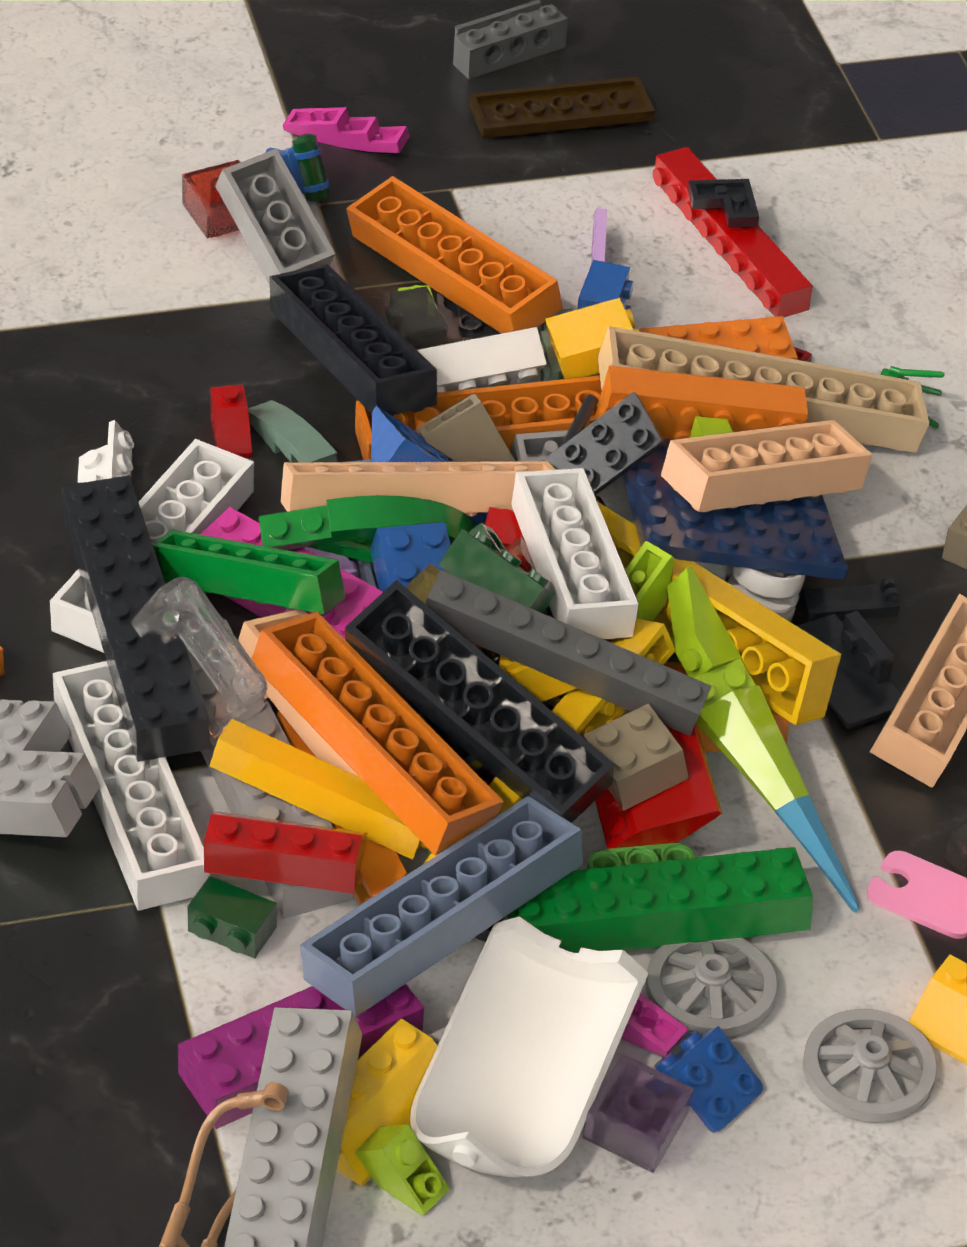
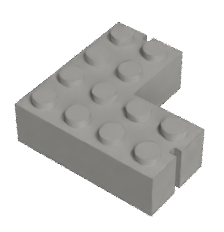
[0,699,100,837]

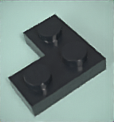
[688,179,759,228]

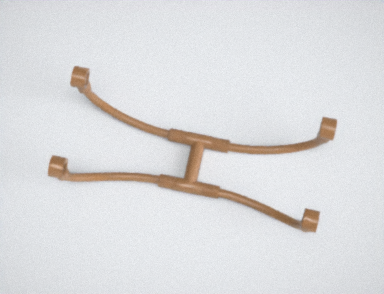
[159,1082,338,1247]

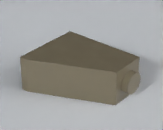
[417,394,516,462]

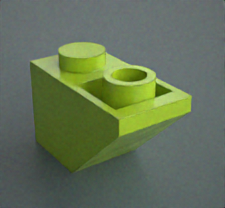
[355,1124,450,1215]

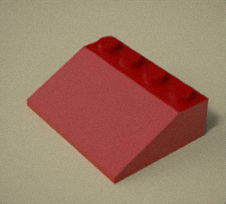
[595,723,723,849]

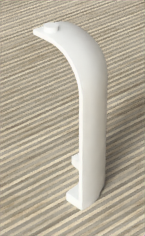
[410,917,648,1177]

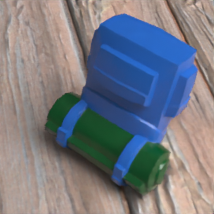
[265,134,330,202]

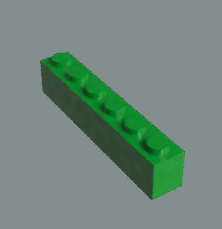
[152,530,346,615]

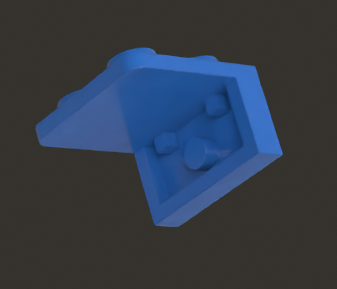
[646,1026,763,1133]

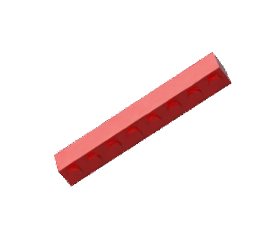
[653,147,813,318]

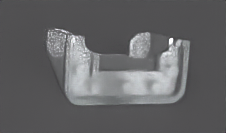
[130,577,268,741]

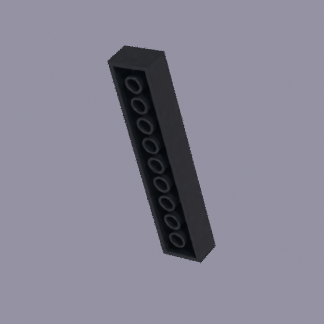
[61,475,210,762]

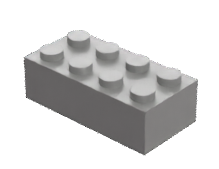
[215,148,335,283]

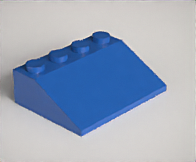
[371,406,488,526]

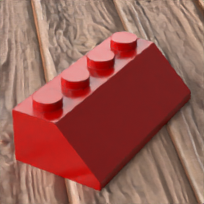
[204,812,367,894]

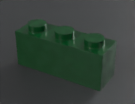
[438,529,556,613]

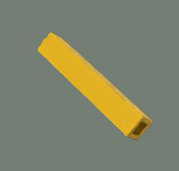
[209,719,427,860]

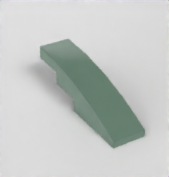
[248,400,337,463]

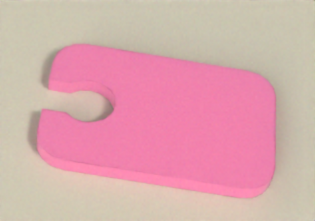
[867,851,967,939]

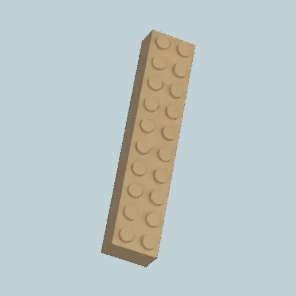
[598,326,929,453]

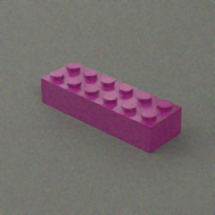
[178,984,424,1129]

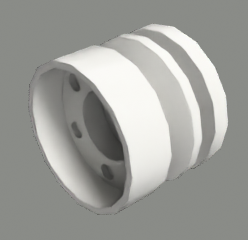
[728,566,806,622]

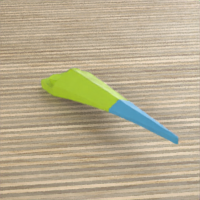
[694,658,859,913]

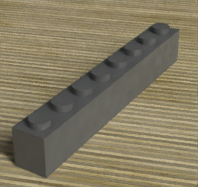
[425,570,711,736]

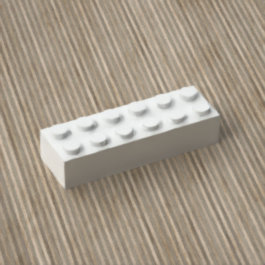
[511,468,639,639]

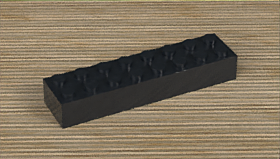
[269,264,437,416]
[345,580,614,823]

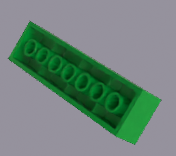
[503,847,813,953]

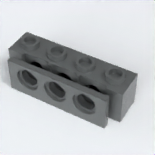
[453,0,568,79]

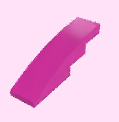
[282,107,410,153]
[621,993,688,1057]

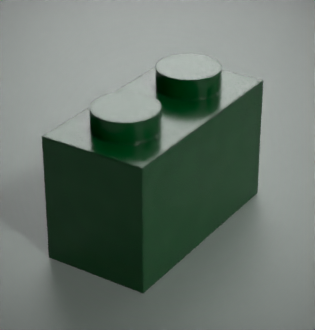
[187,876,277,959]

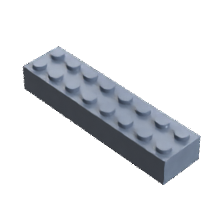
[300,796,583,1017]

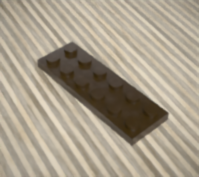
[468,76,655,138]

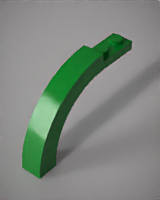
[259,495,476,550]

